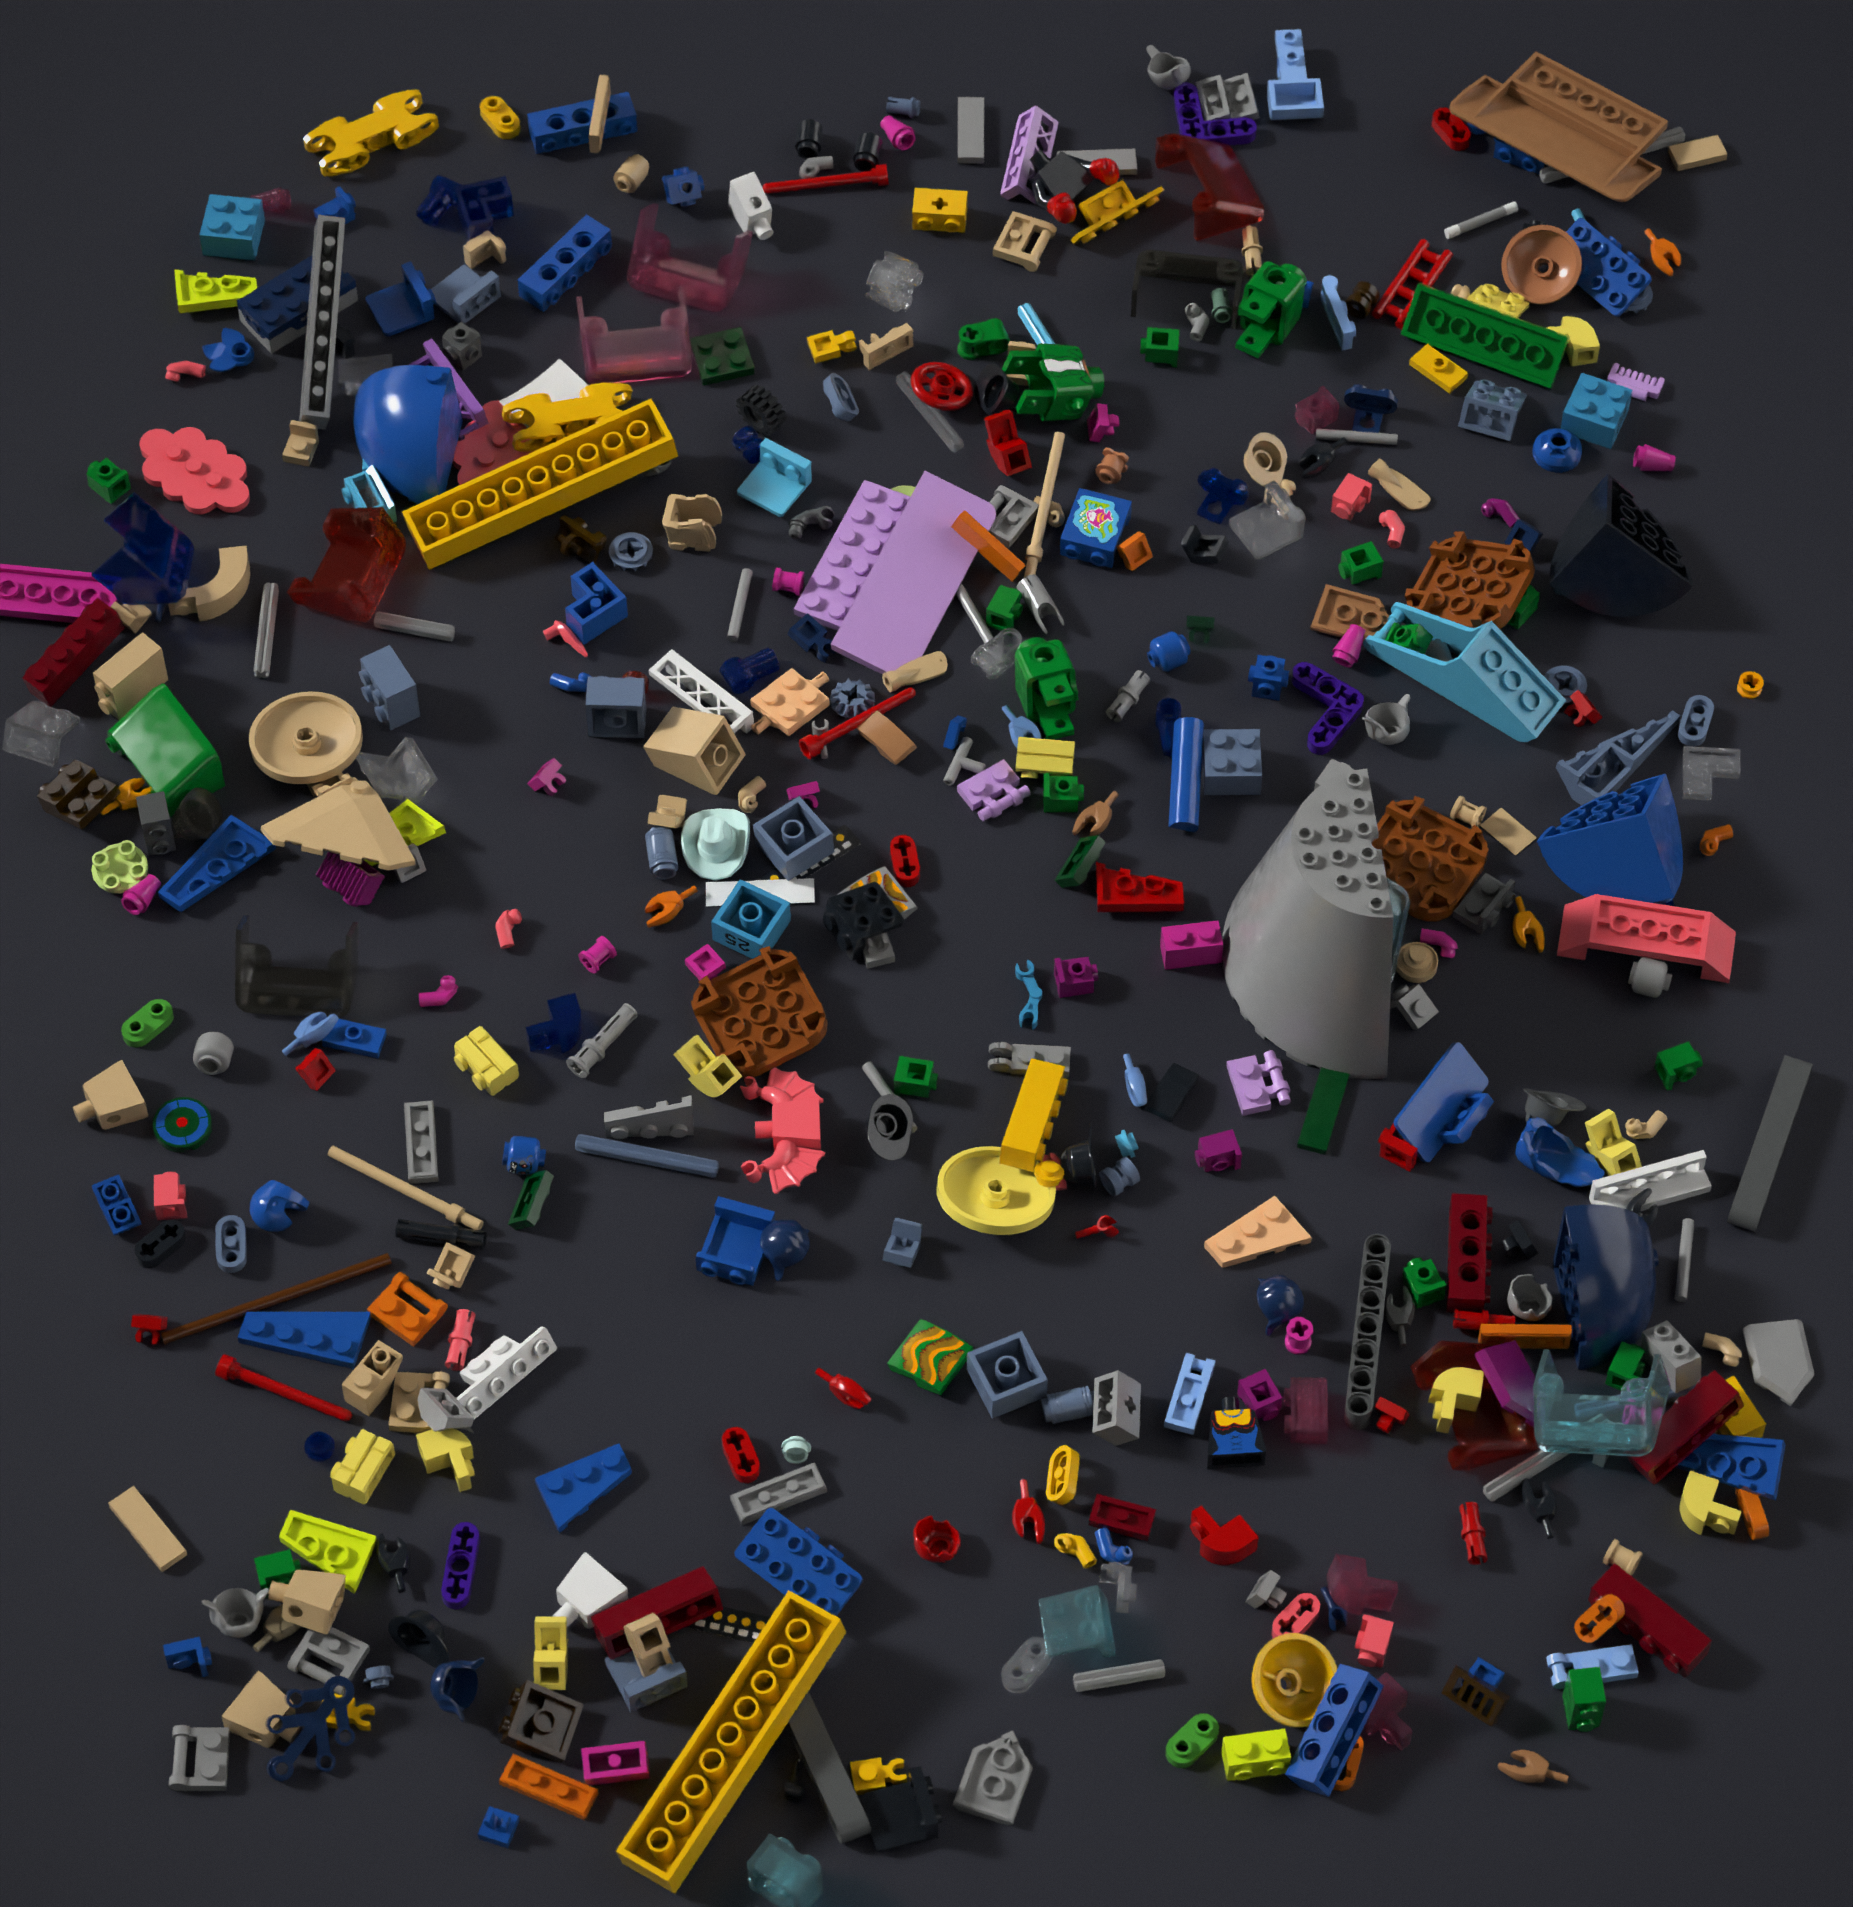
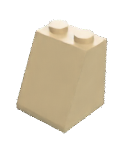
[643,707,746,795]

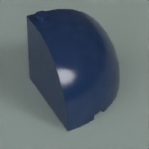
[1552,1204,1659,1370]

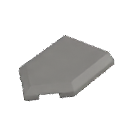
[1743,1319,1815,1406]
[953,1730,1033,1825]

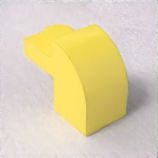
[1547,316,1600,367]
[673,1035,742,1097]
[1585,1109,1642,1176]
[1428,1367,1484,1433]
[416,1428,475,1492]
[1680,1470,1742,1535]
[533,1617,568,1690]

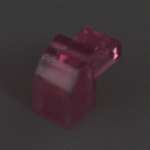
[1326,1554,1398,1616]
[1364,1672,1413,1751]

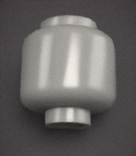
[1628,957,1672,998]
[193,1032,234,1075]

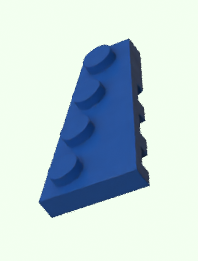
[158,815,276,912]
[237,1312,372,1369]
[1675,1434,1786,1501]

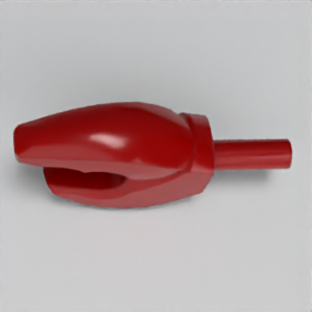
[815,1367,872,1409]
[1012,1479,1045,1544]

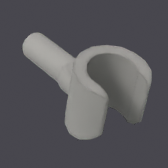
[812,719,829,759]

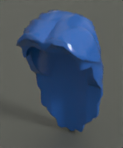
[1515,1117,1605,1188]

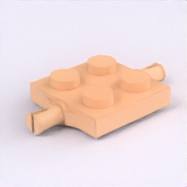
[750,668,830,737]

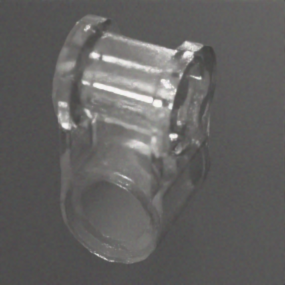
[970,628,1022,681]

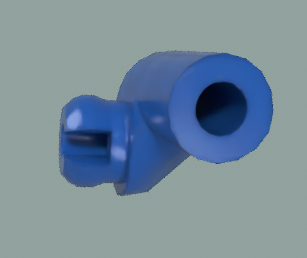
[550,672,592,692]
[1094,1528,1133,1566]

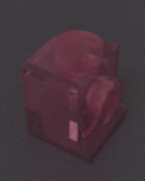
[1295,386,1339,434]

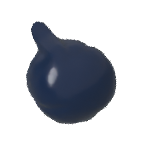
[760,1220,810,1281]
[1257,1275,1304,1336]
[430,1657,485,1722]

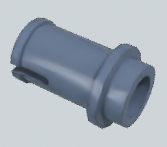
[886,97,920,118]

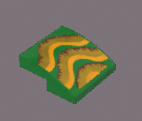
[887,1319,974,1395]

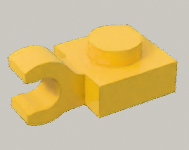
[807,330,857,364]

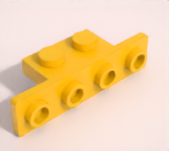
[1071,179,1165,245]

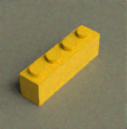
[999,1058,1068,1172]

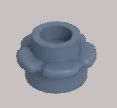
[363,1666,394,1689]

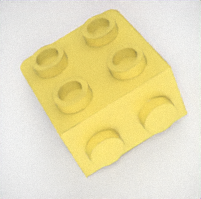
[1467,284,1530,318]

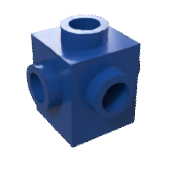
[662,167,705,206]
[1248,655,1289,701]

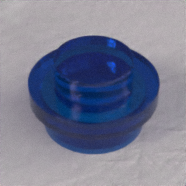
[304,1432,335,1462]

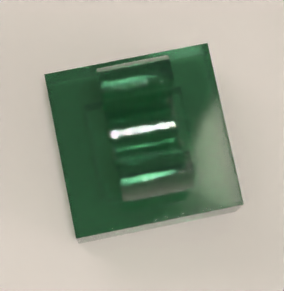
[1186,615,1215,643]

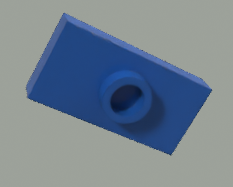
[322,1019,387,1058]

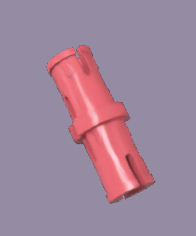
[445,1309,476,1371]

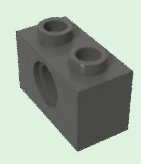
[136,791,176,856]

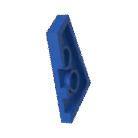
[535,1443,632,1533]

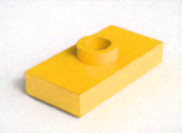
[1409,344,1468,394]

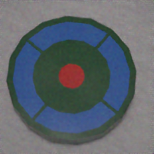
[153,1097,212,1153]

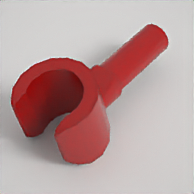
[1075,1215,1119,1239]

